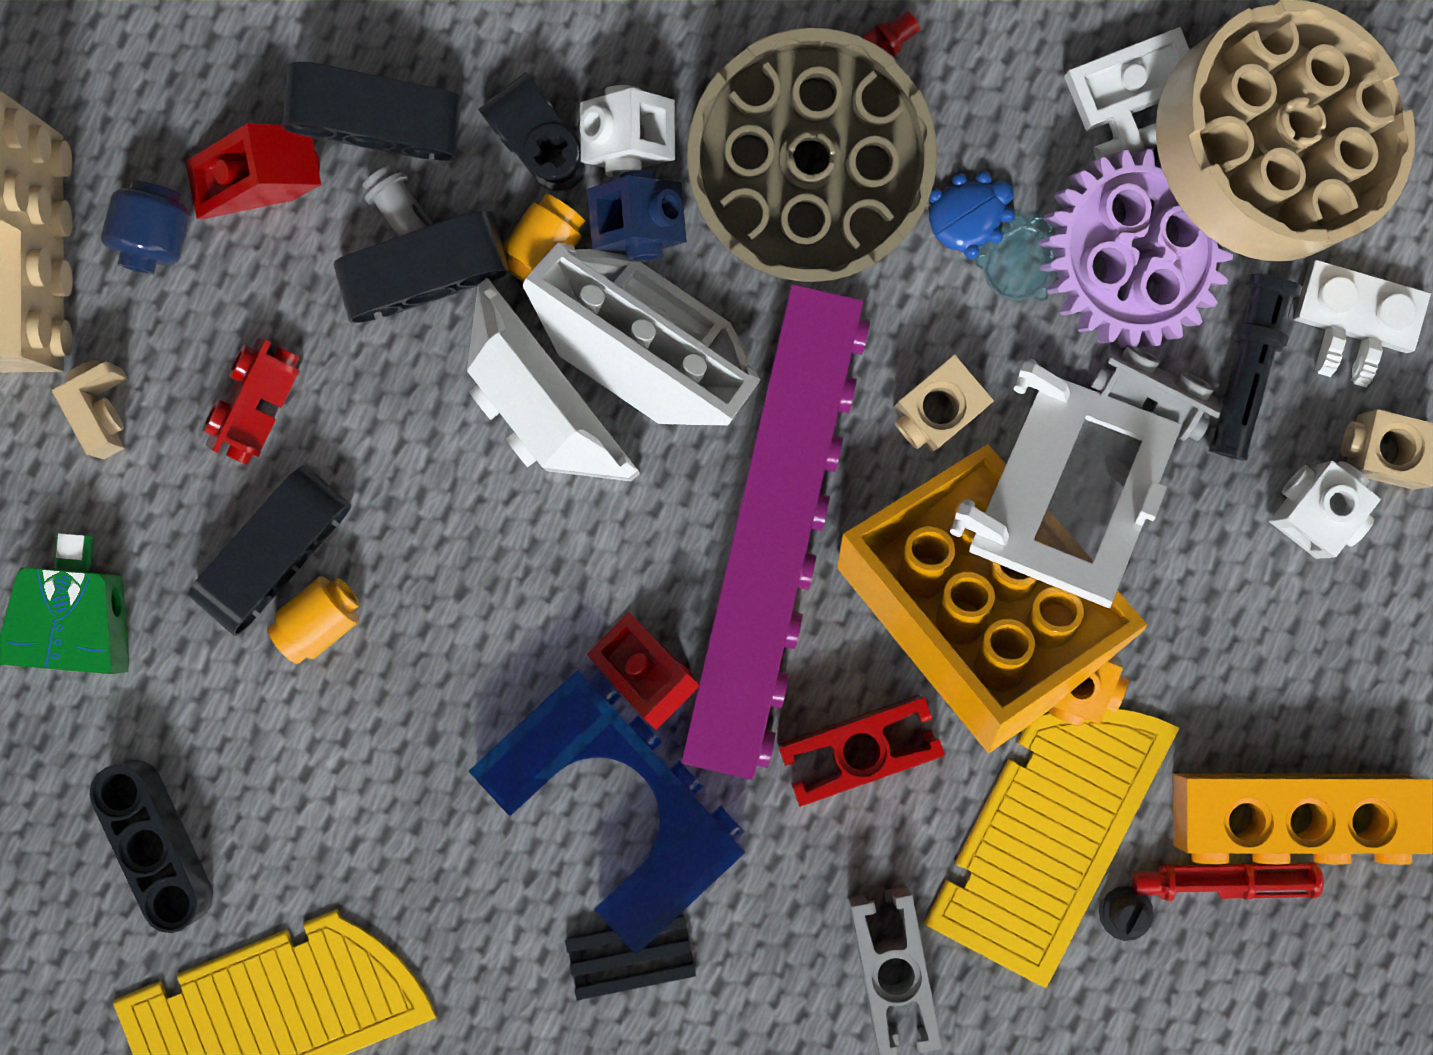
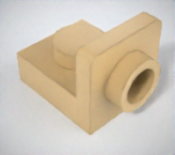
[51,360,128,459]

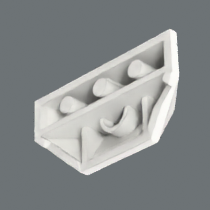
[523,242,760,426]
[467,278,640,481]

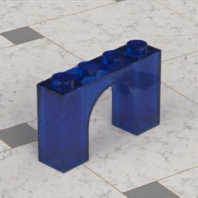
[468,669,746,955]

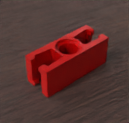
[777,694,945,807]

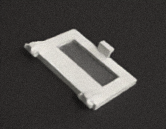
[950,358,1182,608]

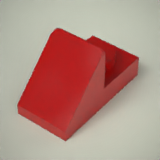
[587,612,700,730]

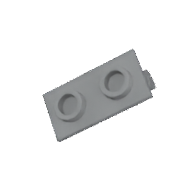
[1090,344,1220,441]

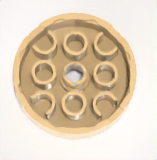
[1156,0,1415,262]

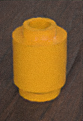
[503,193,585,283]
[267,576,360,664]

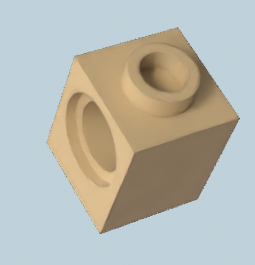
[893,354,994,453]
[1341,409,1433,490]

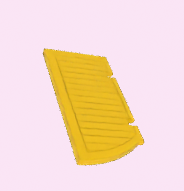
[923,709,1179,989]
[113,908,437,1055]

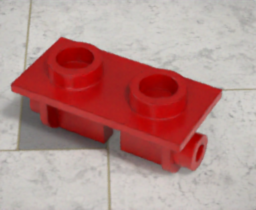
[202,338,300,465]

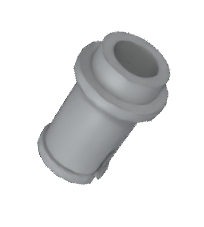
[362,165,434,237]

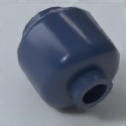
[101,180,190,275]

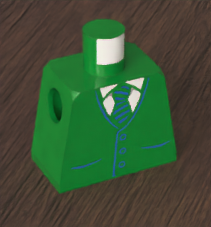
[0,533,129,674]

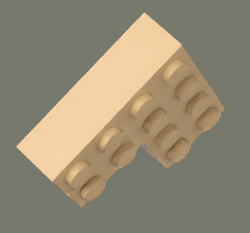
[0,91,73,373]

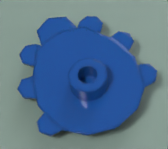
[929,170,1015,259]

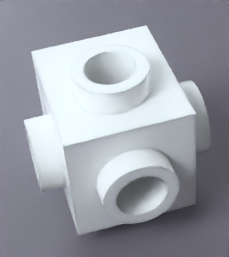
[580,85,675,178]
[1269,461,1381,559]

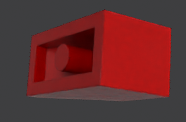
[185,123,322,219]

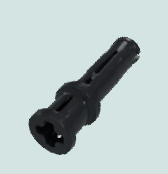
[1208,274,1303,461]

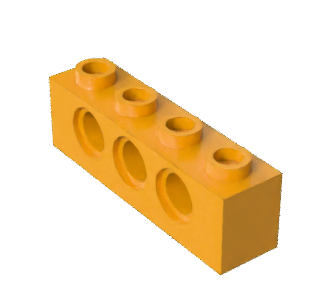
[1173,773,1433,865]

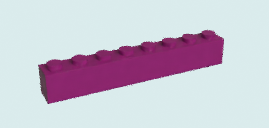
[681,284,870,780]

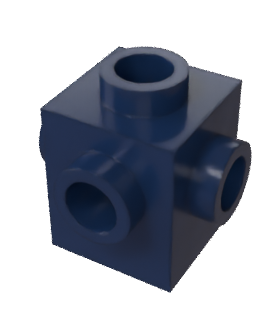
[587,170,687,262]

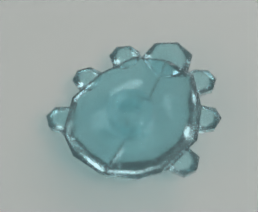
[975,216,1058,302]

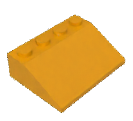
[837,444,1148,754]

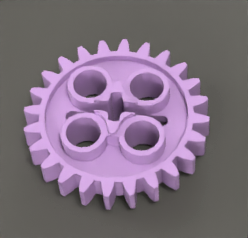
[1039,149,1233,348]

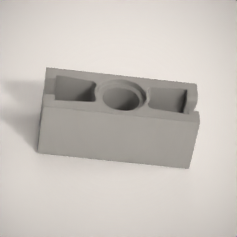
[847,886,942,1055]

